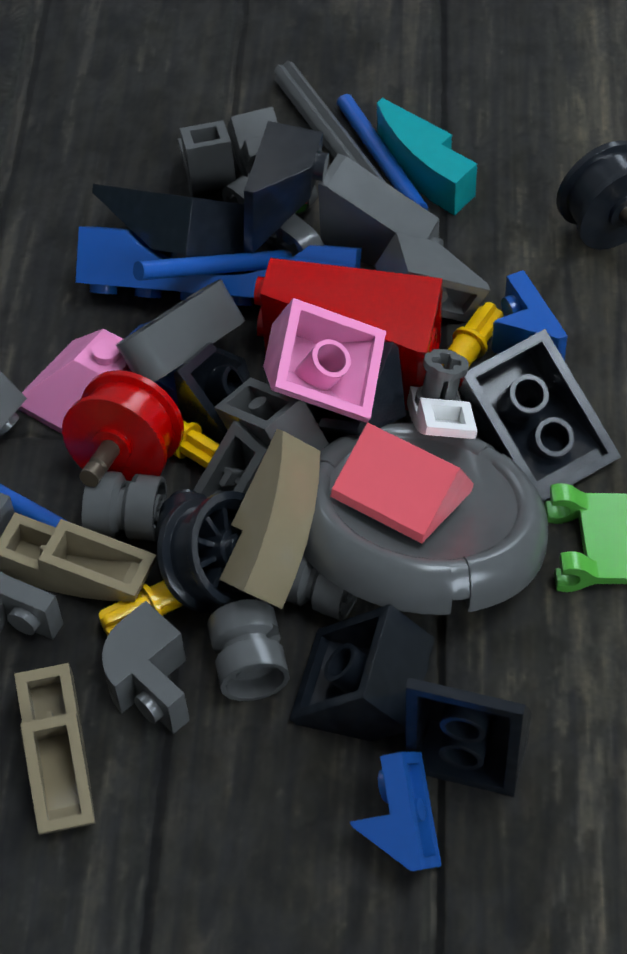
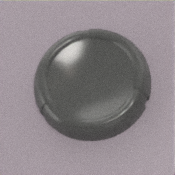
[303,423,549,615]

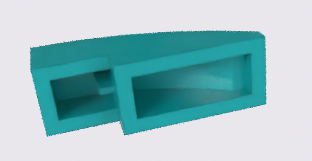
[377,98,477,216]

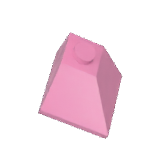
[263,298,386,423]
[18,329,132,434]

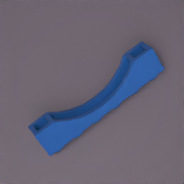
[76,226,362,306]

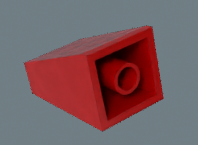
[254,258,443,411]

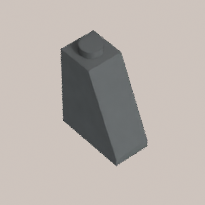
[318,154,444,266]

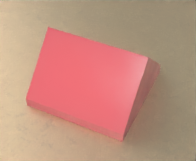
[330,422,474,544]

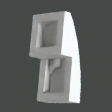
[407,386,477,439]

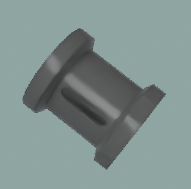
[415,349,469,406]

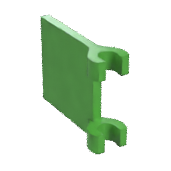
[545,483,627,592]

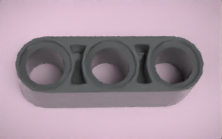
[116,279,245,382]

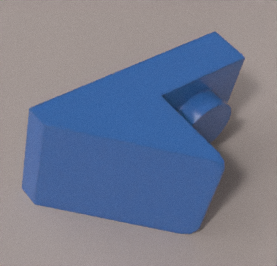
[492,270,568,361]
[350,752,442,871]

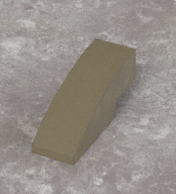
[219,429,320,609]
[0,512,156,602]
[14,663,96,835]

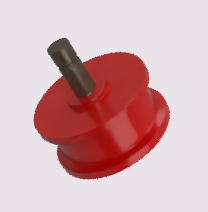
[62,370,184,487]

